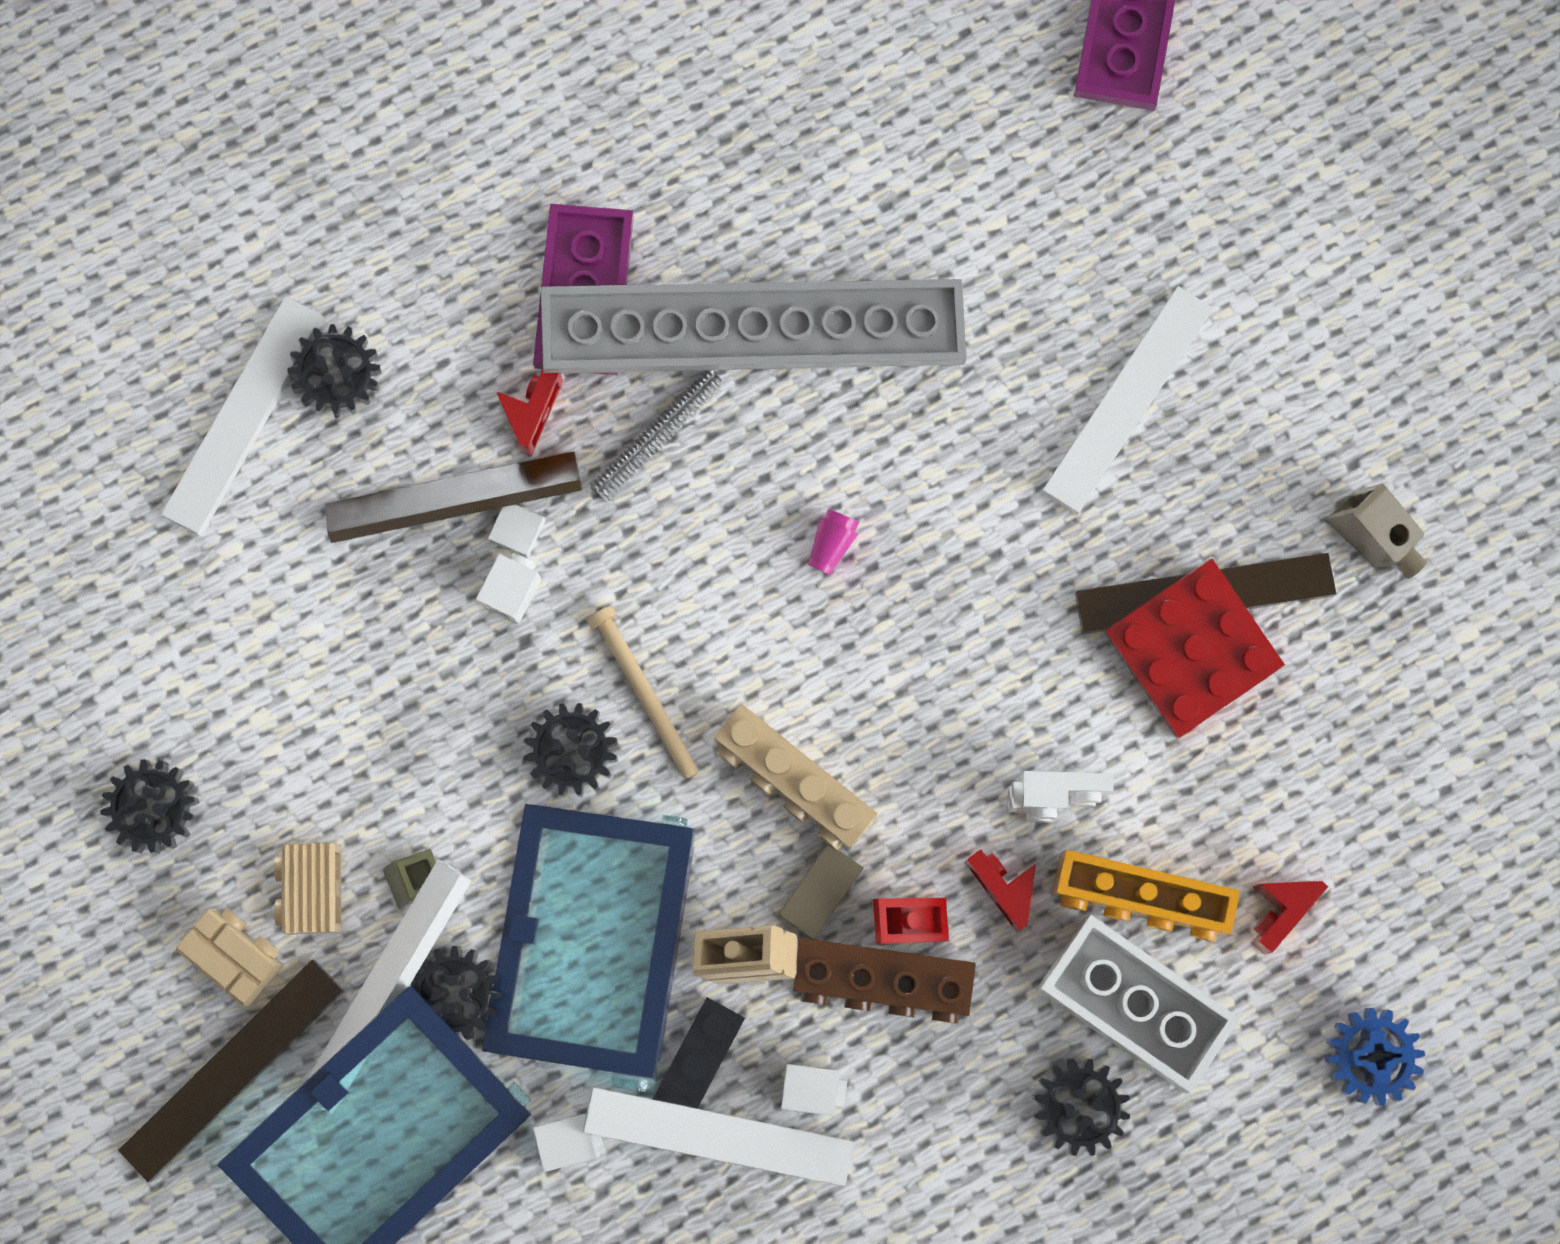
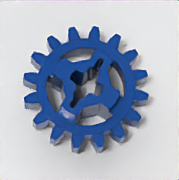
[1324,1008,1425,1106]

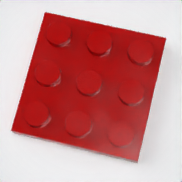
[1103,558,1285,738]

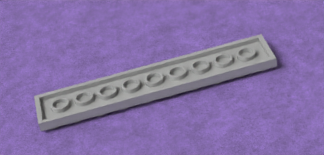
[541,279,966,373]

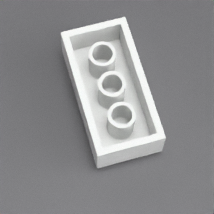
[1036,915,1240,1093]

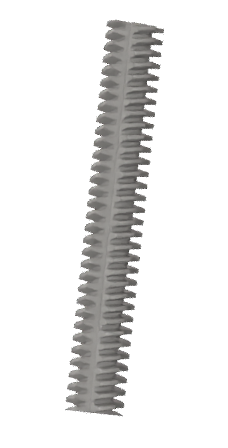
[590,370,723,502]

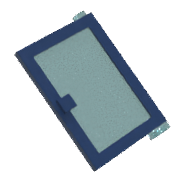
[482,804,696,1092]
[217,985,532,1244]

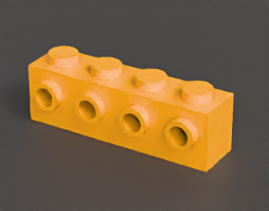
[1051,849,1240,942]

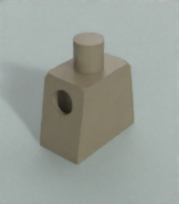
[1325,483,1427,579]

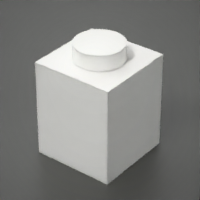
[476,553,542,624]
[781,1063,847,1116]
[533,1113,605,1172]

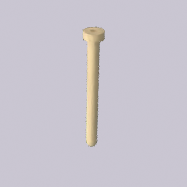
[586,606,698,779]

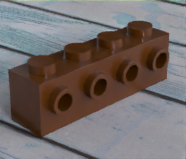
[793,938,976,1024]

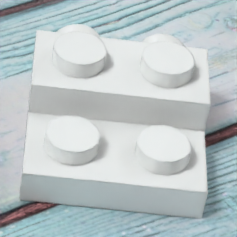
[1007,771,1113,823]

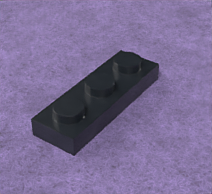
[652,997,745,1109]

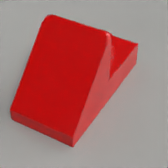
[497,369,563,457]
[964,849,1036,932]
[1251,881,1329,954]
[873,897,949,945]

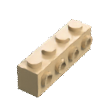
[714,704,878,851]

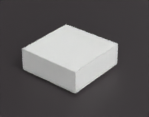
[488,505,545,558]

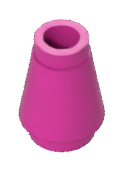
[808,508,859,575]

